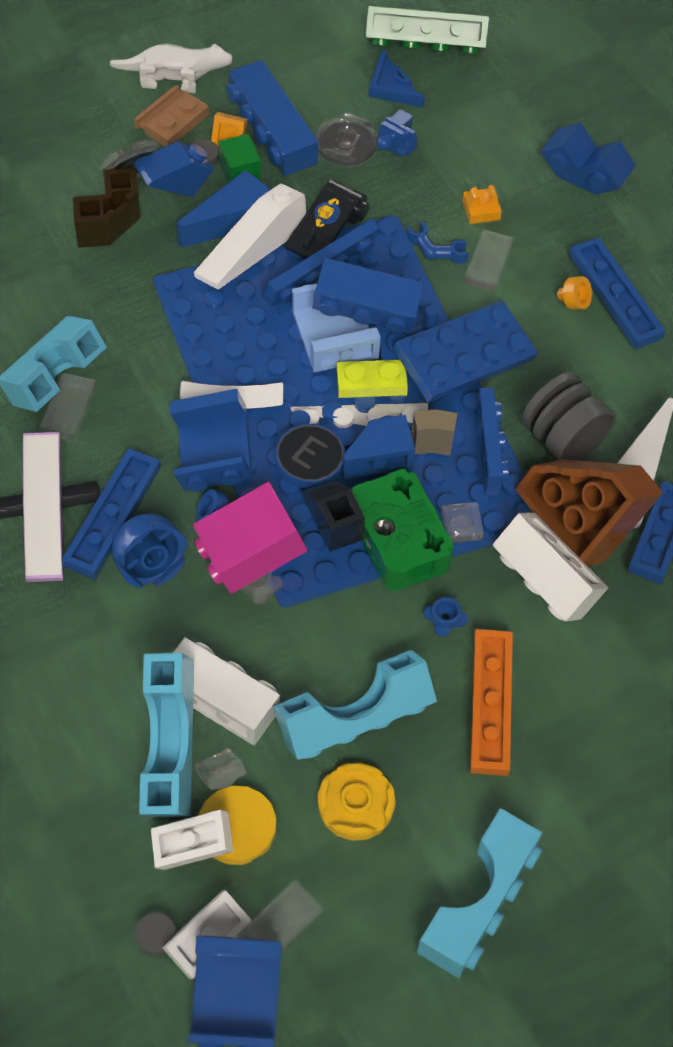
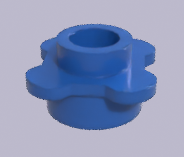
[424,596,468,637]

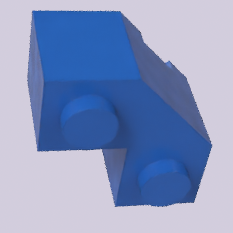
[541,122,636,195]

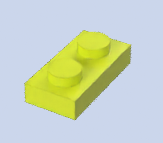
[336,360,408,398]

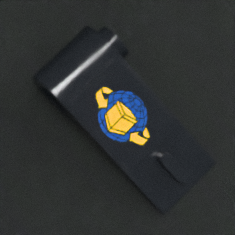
[284,179,370,259]

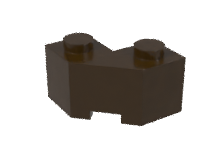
[72,167,141,248]

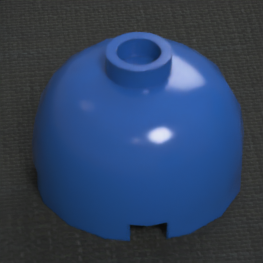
[112,513,188,588]

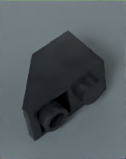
[302,480,365,552]

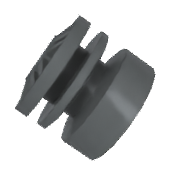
[521,372,616,461]

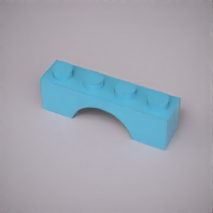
[273,650,437,760]
[139,653,194,817]
[417,808,543,979]

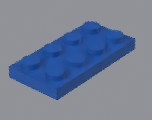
[393,300,539,403]

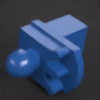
[377,110,417,157]

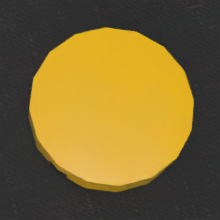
[317,763,396,841]
[199,786,276,865]

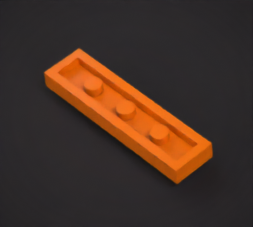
[470,629,513,776]

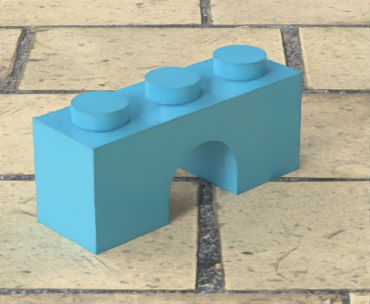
[0,316,107,412]

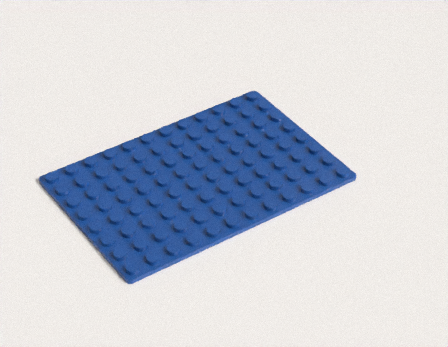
[153,215,533,608]

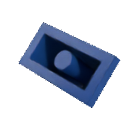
[134,142,214,197]
[342,415,415,480]

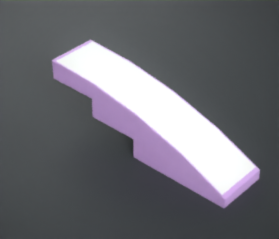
[23,432,63,582]

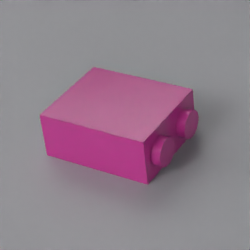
[192,482,308,594]

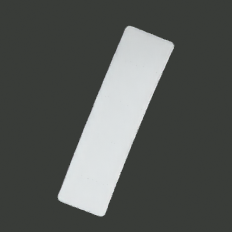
[180,381,283,409]

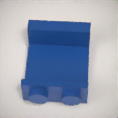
[169,389,252,492]
[188,935,282,1047]

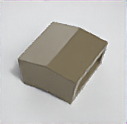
[411,410,458,456]

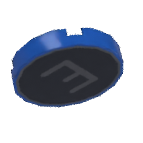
[275,424,345,489]

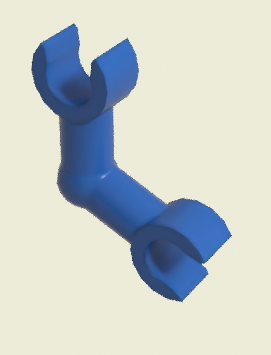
[407,221,469,264]

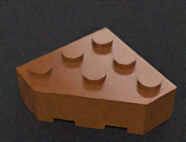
[515,459,663,567]

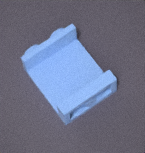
[292,284,380,372]

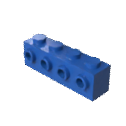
[226,60,319,176]

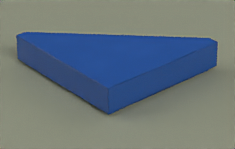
[368,50,425,108]

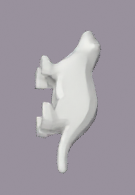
[110,43,233,93]

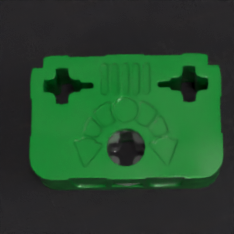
[351,469,454,591]

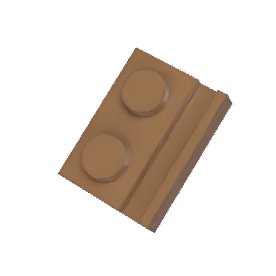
[134,85,209,147]

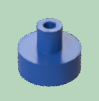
[196,489,228,521]

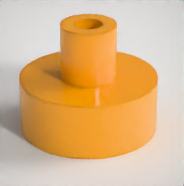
[557,276,592,310]

